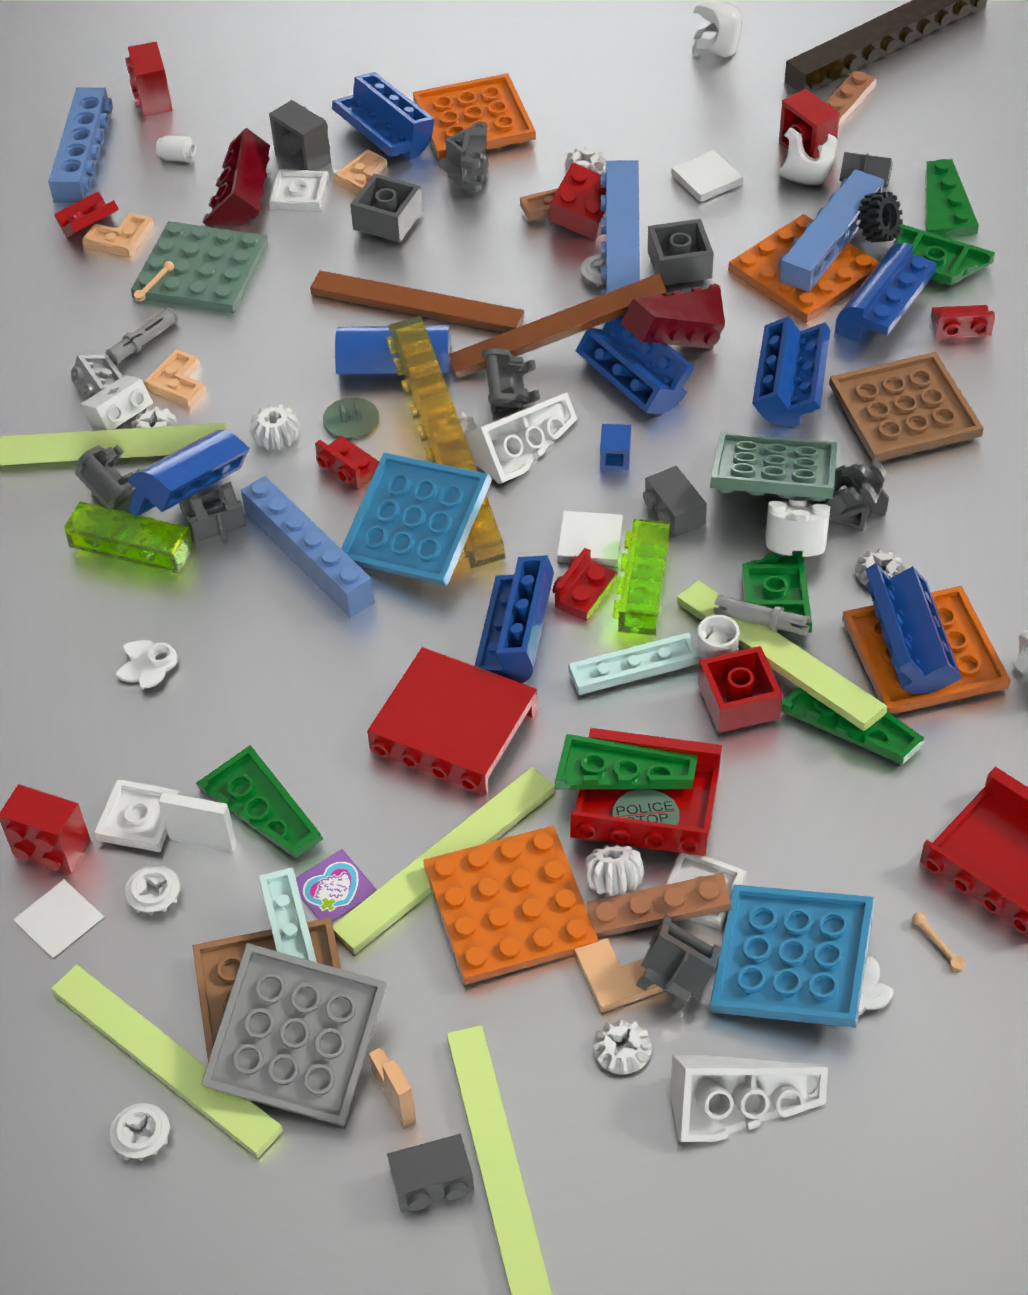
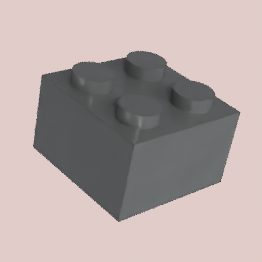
[269,100,331,171]
[350,173,423,242]
[647,219,714,285]

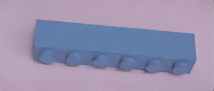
[601,160,640,295]
[778,169,884,292]
[241,476,375,618]

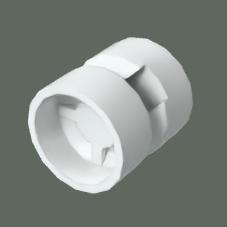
[697,615,740,665]

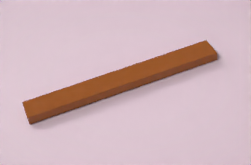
[310,270,524,333]
[450,273,668,379]

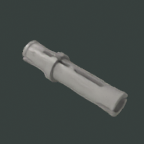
[106,307,178,365]
[714,595,811,636]

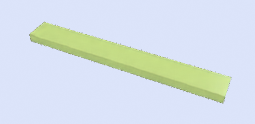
[0,423,227,466]
[677,580,887,731]
[333,767,555,955]
[51,964,283,1158]
[447,1025,552,1295]

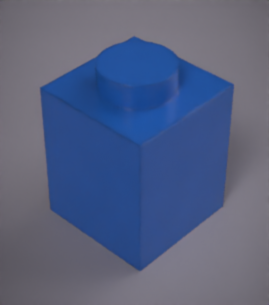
[600,424,631,471]

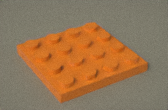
[413,73,536,159]
[728,214,879,323]
[842,586,1011,715]
[423,825,599,985]

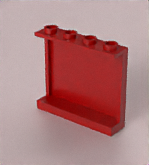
[367,647,538,795]
[570,728,722,856]
[920,766,1028,935]

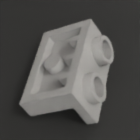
[71,355,123,400]

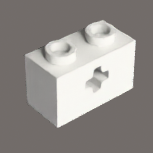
[80,375,153,430]

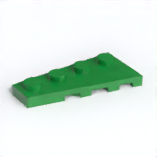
[925,159,979,237]
[781,687,925,765]
[554,734,698,790]
[196,745,323,859]

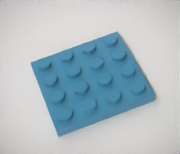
[341,452,492,586]
[710,885,874,1028]

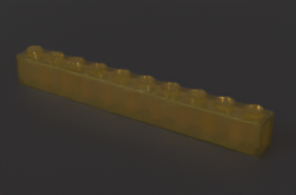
[386,316,506,569]

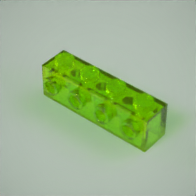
[64,502,194,574]
[613,519,670,635]

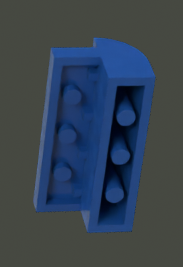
[332,72,434,160]
[835,243,937,343]
[575,315,695,414]
[752,316,831,427]
[335,325,451,374]
[128,430,250,517]
[474,555,554,683]
[865,563,962,694]

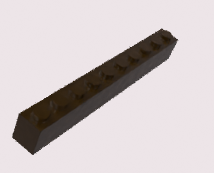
[784,0,987,92]

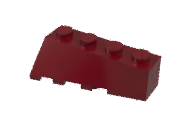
[202,128,270,225]
[620,283,725,349]

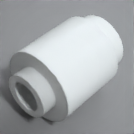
[156,135,196,162]

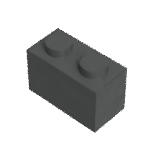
[643,465,707,537]
[387,1133,474,1211]

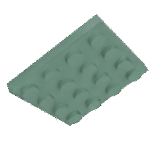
[131,221,269,313]
[710,432,837,501]

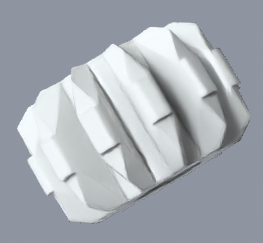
[250,404,299,452]
[585,844,644,896]

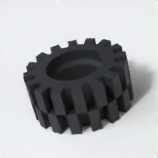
[858,192,903,243]

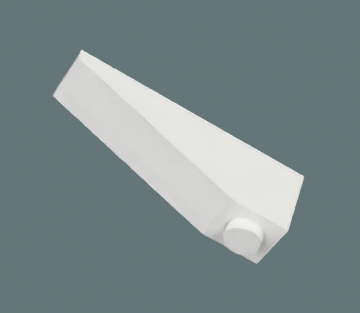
[462,392,577,484]
[670,1055,828,1142]

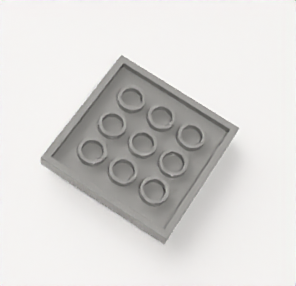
[201,943,387,1127]

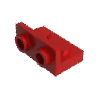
[54,192,119,238]
[931,305,995,338]
[315,436,379,490]
[552,548,618,621]

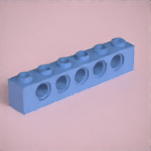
[48,87,113,203]

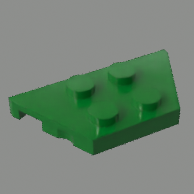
[895,224,995,286]
[741,550,812,633]

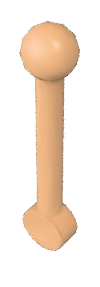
[134,261,174,302]
[912,912,965,972]

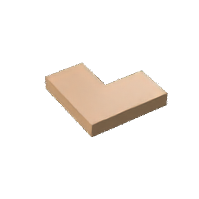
[333,150,387,194]
[82,213,154,258]
[143,349,206,409]
[574,938,666,1014]
[369,1048,416,1129]

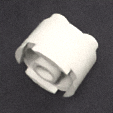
[765,496,830,557]

